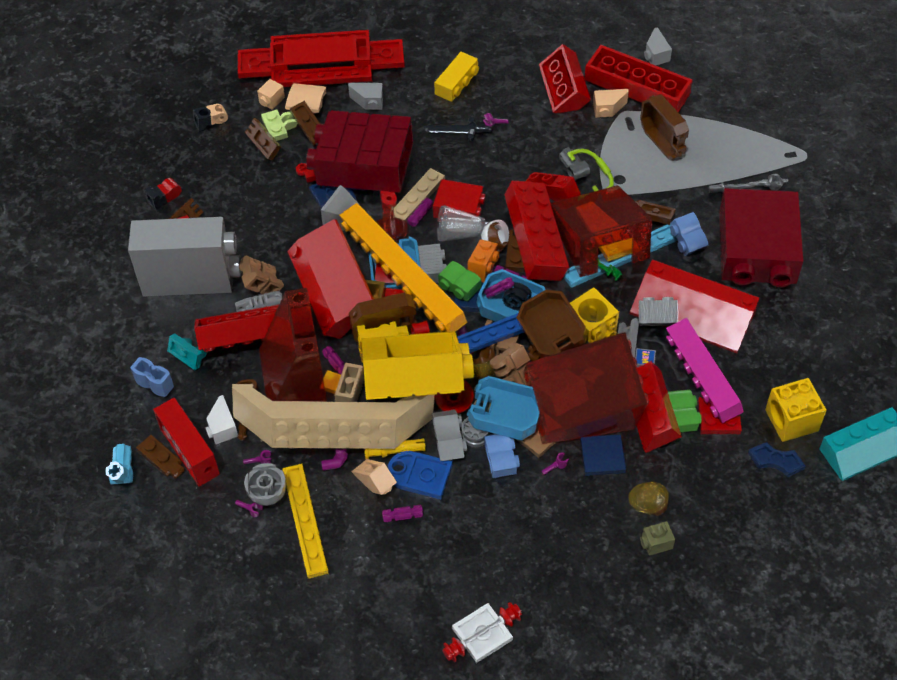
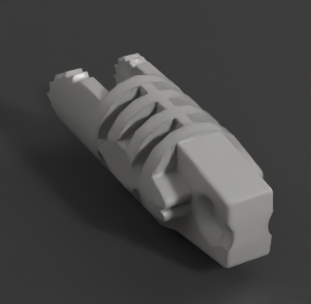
[235,291,284,312]

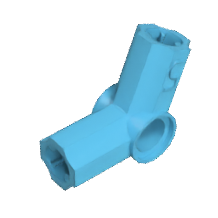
[106,444,133,484]

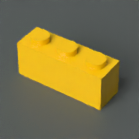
[434,52,479,102]

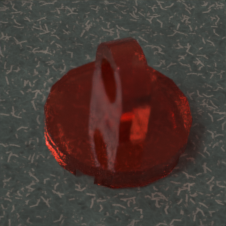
[376,206,408,241]

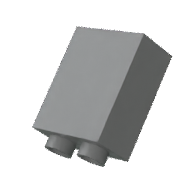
[128,217,242,296]

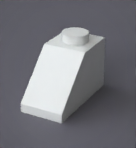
[205,395,238,444]

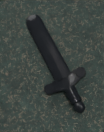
[425,117,492,141]

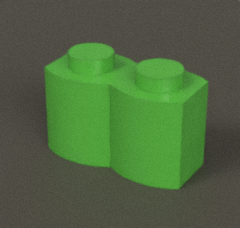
[438,261,482,301]
[668,389,701,432]

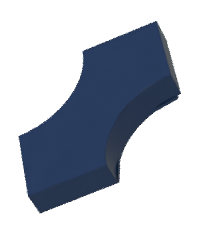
[748,442,805,477]

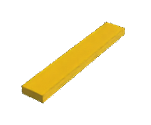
[282,464,329,579]

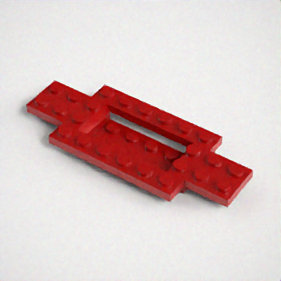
[238,30,404,87]

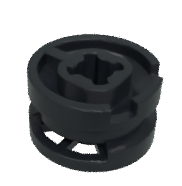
[502,282,532,311]

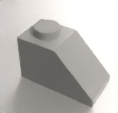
[644,27,672,65]
[348,83,383,110]

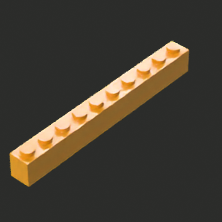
[339,203,467,332]

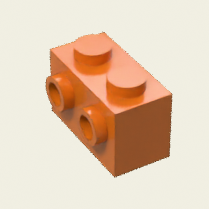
[468,239,500,283]

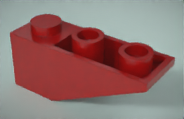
[525,172,581,205]

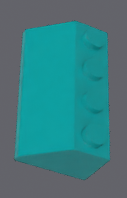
[819,407,897,481]

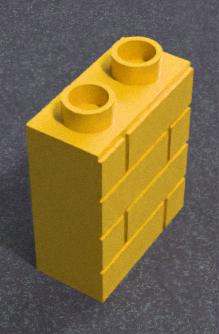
[361,331,474,400]

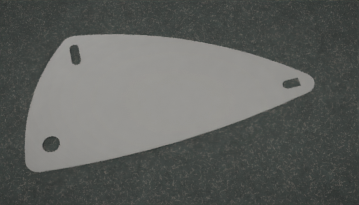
[600,111,807,196]

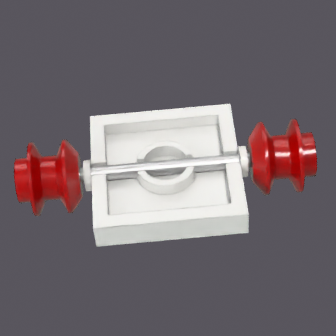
[442,602,522,663]

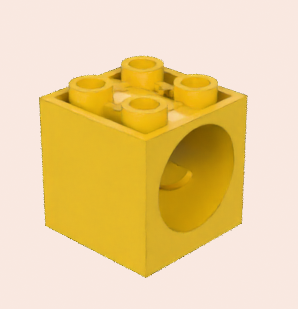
[570,287,619,352]
[765,378,827,442]

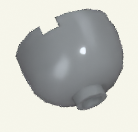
[244,463,286,506]

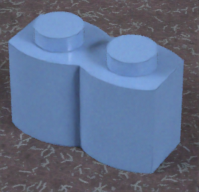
[670,212,708,256]
[130,357,174,397]
[484,434,520,478]

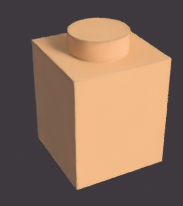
[257,79,285,110]

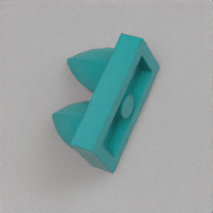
[167,333,208,370]

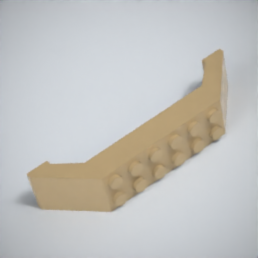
[232,384,435,449]

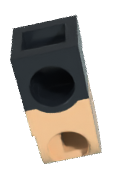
[193,104,228,132]

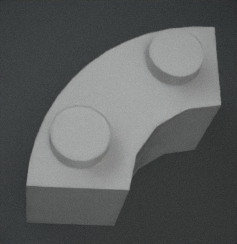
[432,410,467,461]

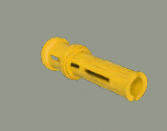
[364,438,425,459]

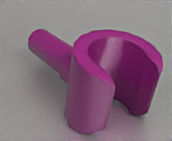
[483,113,508,126]
[243,450,271,464]
[541,453,569,475]
[235,500,262,517]

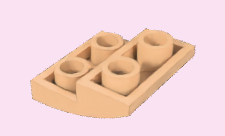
[285,83,326,114]

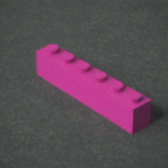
[666,318,744,423]

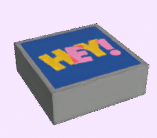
[634,348,656,368]

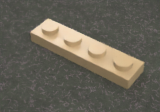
[389,168,445,225]

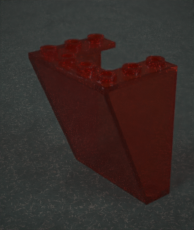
[551,185,652,277]
[259,288,327,402]
[523,332,649,444]

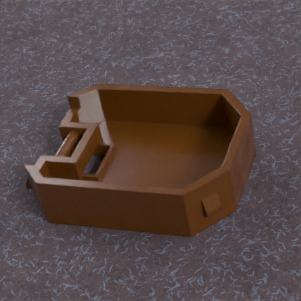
[640,94,689,159]
[516,290,588,362]
[349,293,417,342]

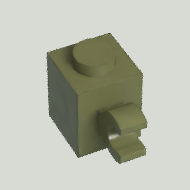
[640,521,675,556]

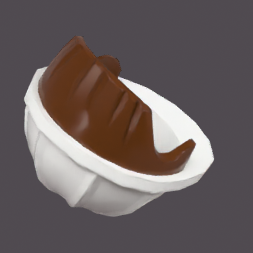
[481,220,509,252]

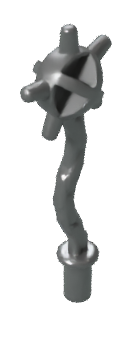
[709,174,788,193]

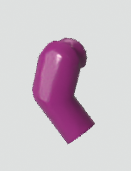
[321,448,348,471]

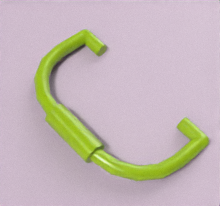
[567,149,614,195]

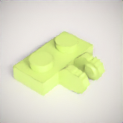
[261,110,298,141]

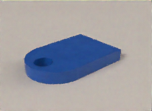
[388,451,453,500]

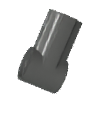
[559,147,590,180]

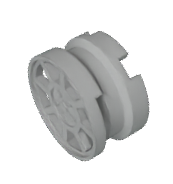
[462,417,490,447]

